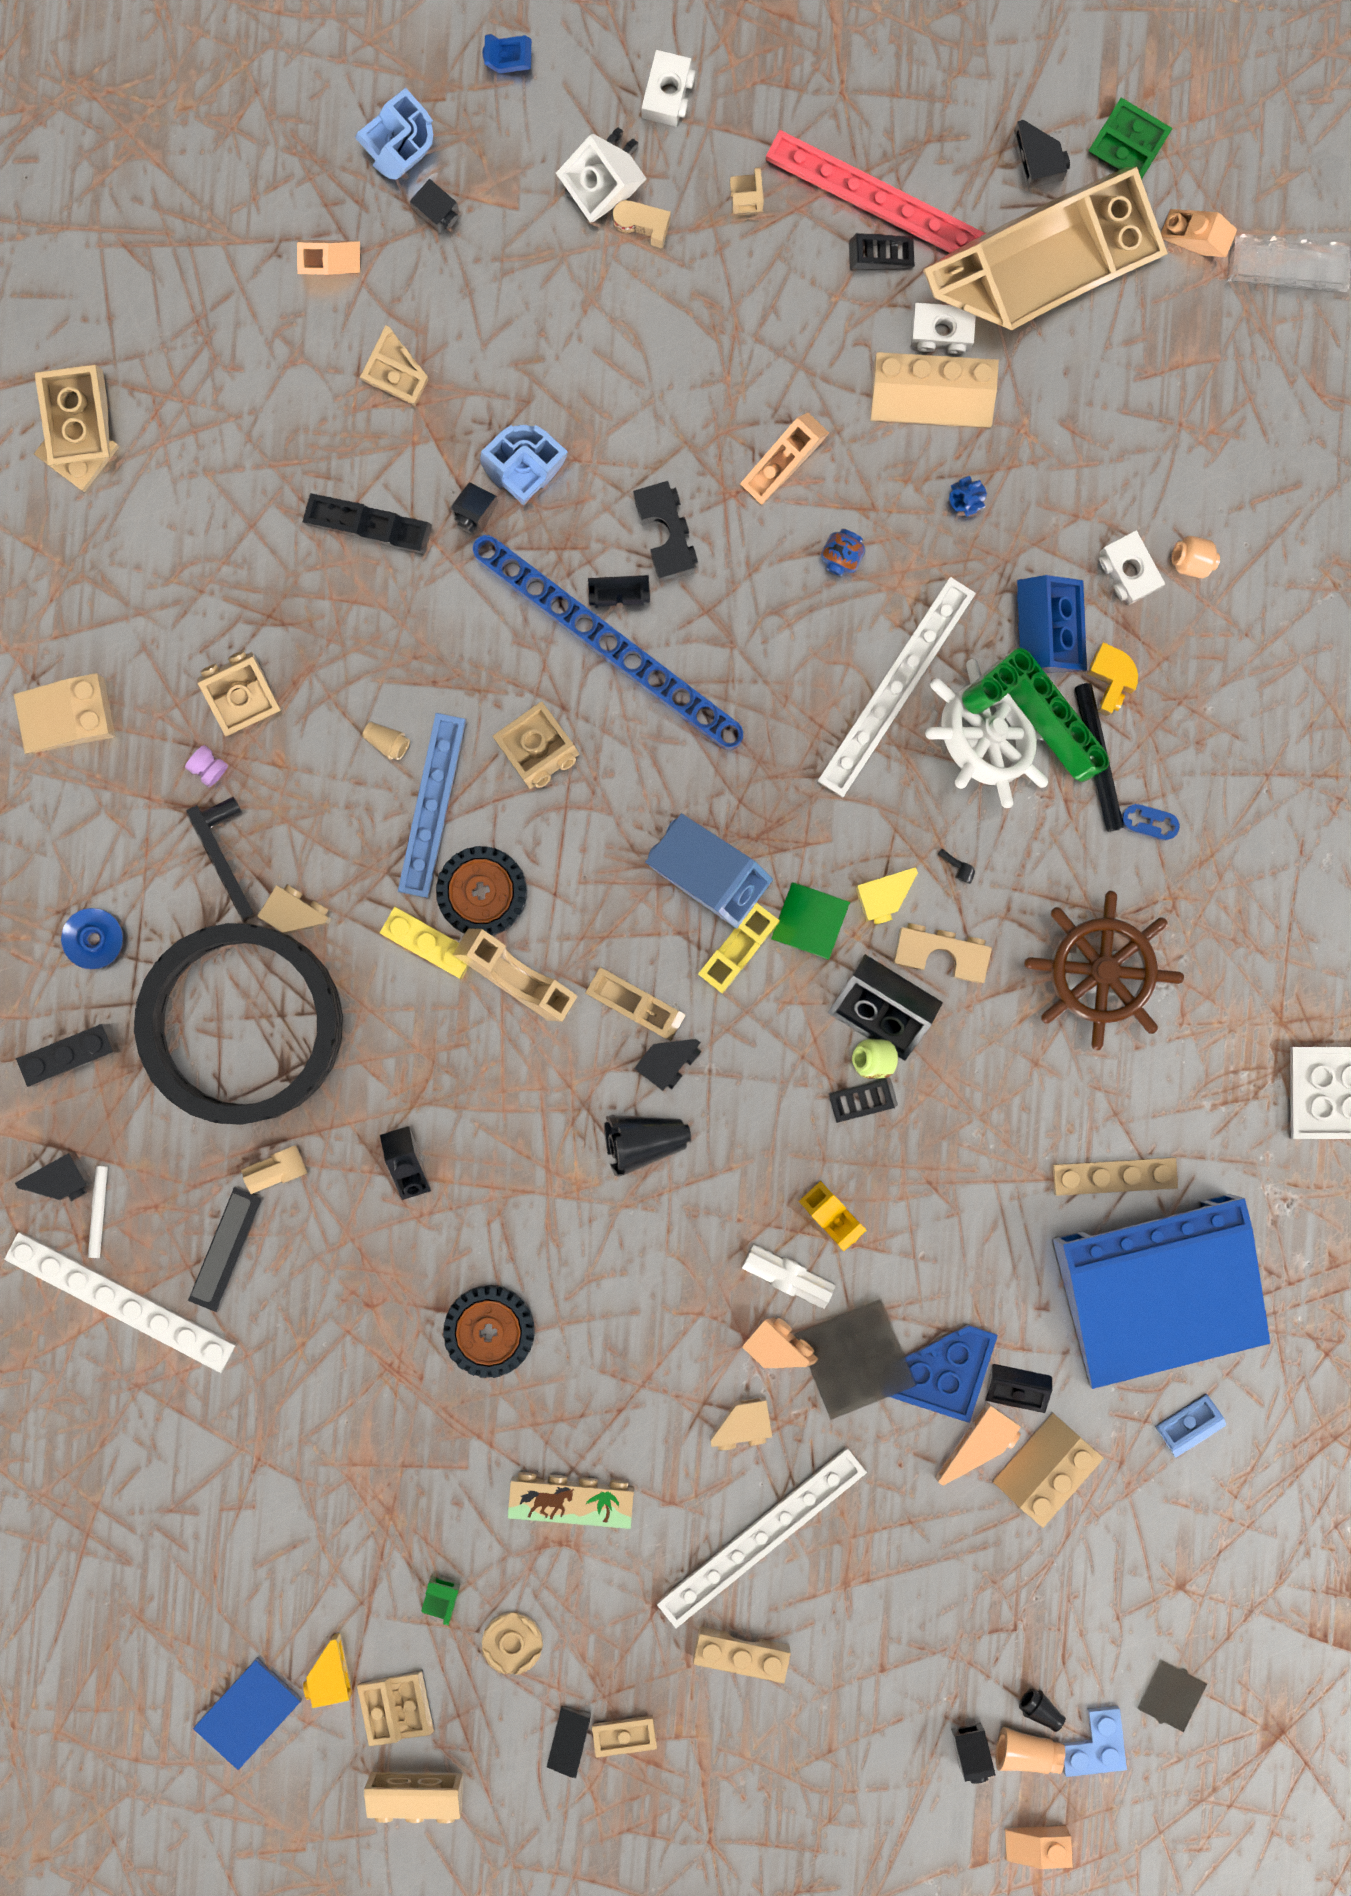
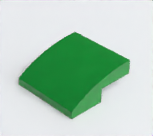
[1089,97,1173,180]
[771,882,850,960]

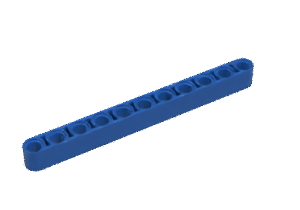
[473,535,743,750]

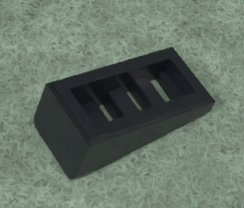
[849,233,915,270]
[828,1077,898,1123]

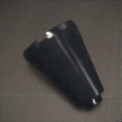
[604,1115,691,1177]

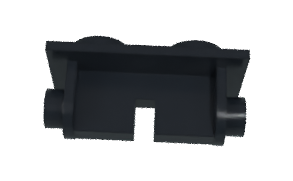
[588,575,650,608]

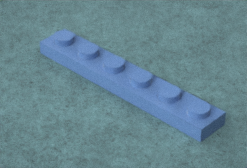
[398,713,466,899]

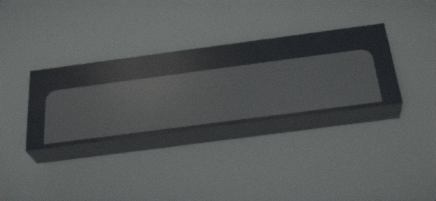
[188,1186,264,1312]

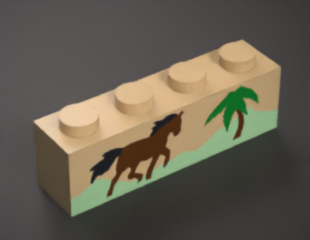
[508,1472,634,1529]

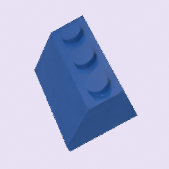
[1017,575,1087,673]

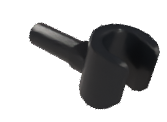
[938,849,975,884]

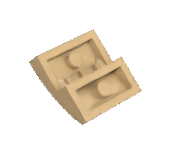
[357,1671,434,1746]

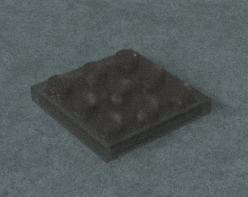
[796,1299,917,1420]

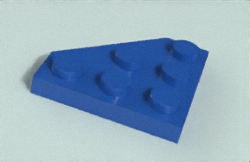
[881,1324,998,1423]

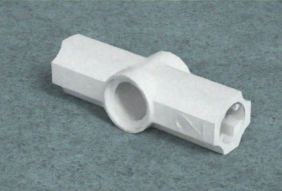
[742,1244,836,1309]

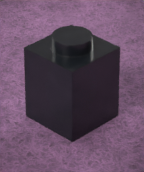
[410,178,459,234]

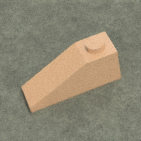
[740,412,829,505]
[935,1402,1021,1486]

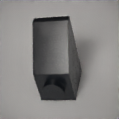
[1014,120,1070,189]
[15,1152,93,1202]

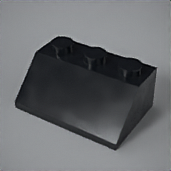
[828,954,943,1061]

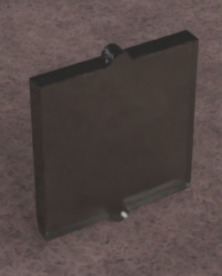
[1138,1660,1207,1732]

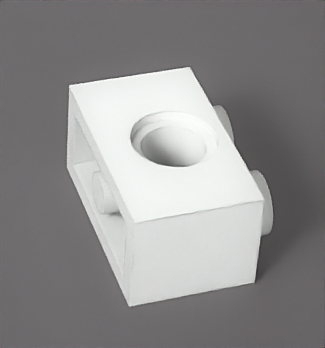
[641,50,696,127]
[910,303,976,354]
[1099,530,1165,606]

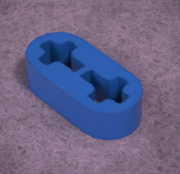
[1121,804,1180,841]

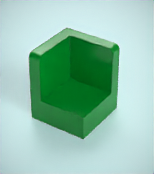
[421,1576,461,1626]

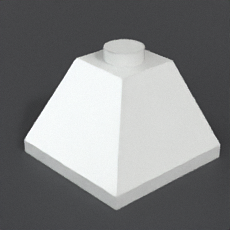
[556,134,647,223]

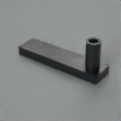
[186,796,254,922]

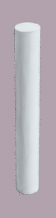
[88,1165,108,1258]

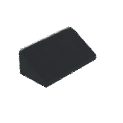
[985,1364,1053,1413]
[547,1706,591,1779]

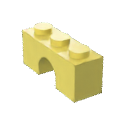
[698,902,779,994]
[380,906,469,979]

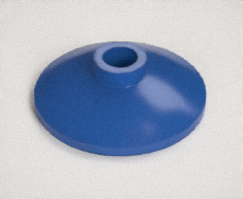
[61,908,123,969]

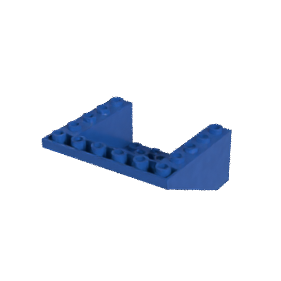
[1053,1194,1271,1389]

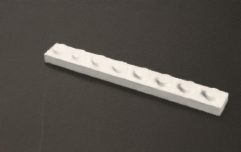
[817,577,976,798]
[4,1232,237,1373]
[657,1447,867,1628]

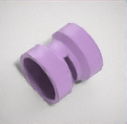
[185,745,228,788]

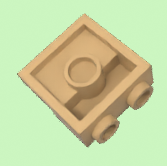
[197,650,281,737]
[492,701,579,789]

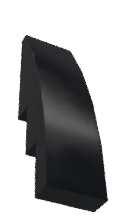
[302,493,432,554]

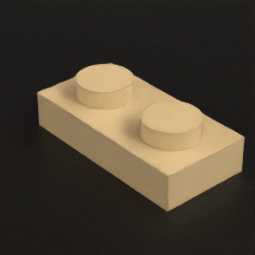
[592,1715,657,1758]

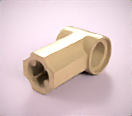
[241,1145,307,1194]

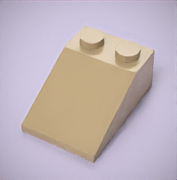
[35,365,110,466]
[14,673,116,754]

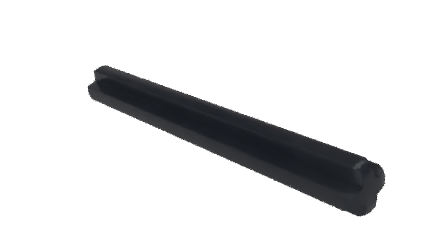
[1075,683,1124,832]

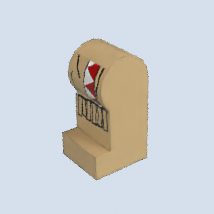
[613,200,671,248]

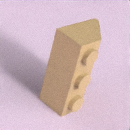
[992,1412,1104,1528]
[364,1772,463,1824]

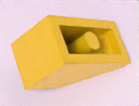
[303,1633,352,1708]

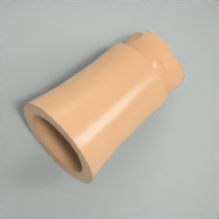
[995,1727,1065,1774]

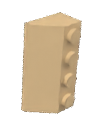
[870,352,999,428]

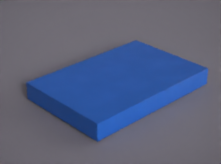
[193,1658,302,1770]

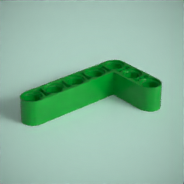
[962,648,1109,782]

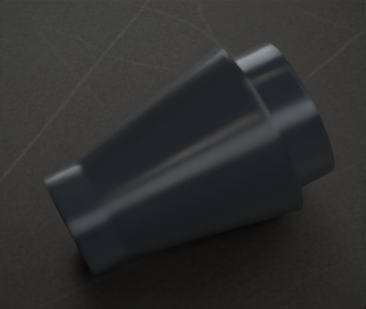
[1019,1689,1066,1732]

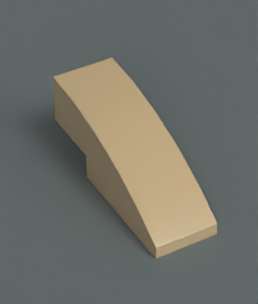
[585,967,685,1041]

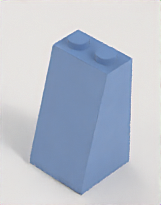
[645,813,773,929]

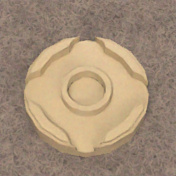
[482,1611,543,1675]

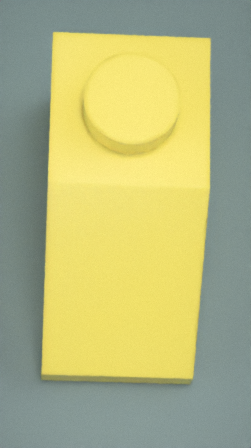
[856,867,918,925]

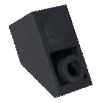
[450,482,498,534]
[634,1039,701,1091]
[380,1126,431,1200]
[951,1723,996,1784]

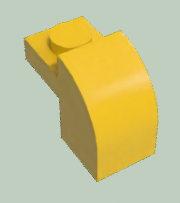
[1086,642,1138,716]
[798,1181,867,1251]

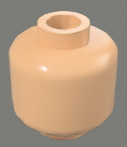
[1172,536,1220,579]

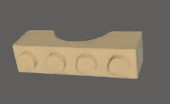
[452,929,577,1022]

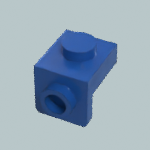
[482,34,532,74]

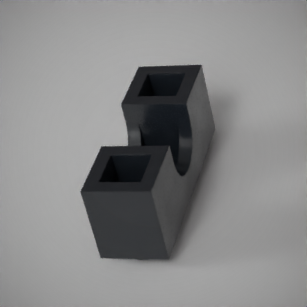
[633,481,698,583]
[16,1024,120,1087]

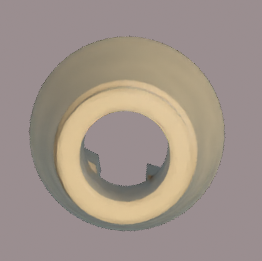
[362,722,410,760]

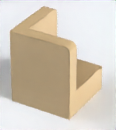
[730,167,764,214]

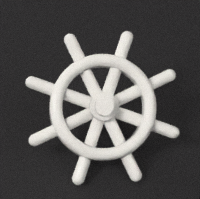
[925,659,1048,808]

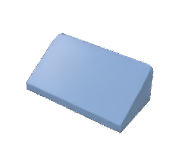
[1156,1394,1226,1457]

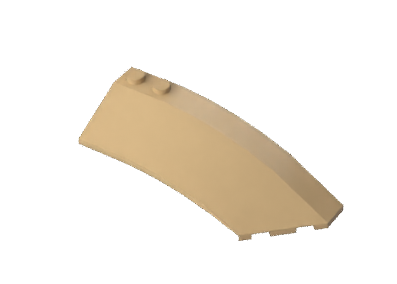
[923,167,1168,331]

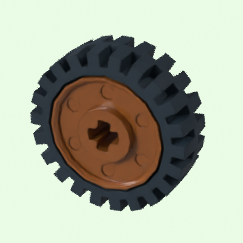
[436,846,527,935]
[443,1285,535,1378]

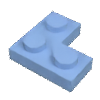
[1062,1706,1127,1777]

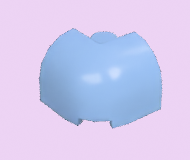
[355,88,433,179]
[480,425,568,505]

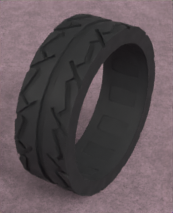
[134,923,343,1125]

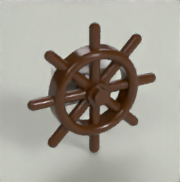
[1024,891,1184,1051]

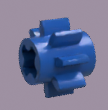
[949,476,987,517]

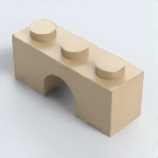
[892,923,992,984]
[693,1626,791,1684]

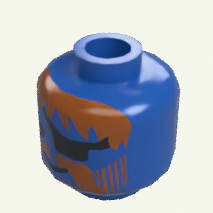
[821,529,866,577]

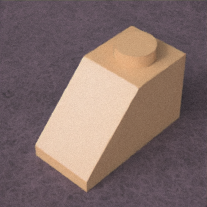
[1005,1826,1073,1869]

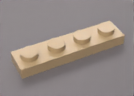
[1053,1157,1178,1196]

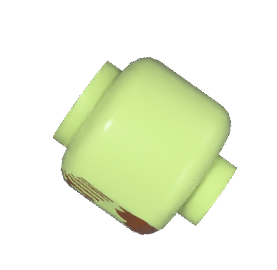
[852,1039,898,1079]

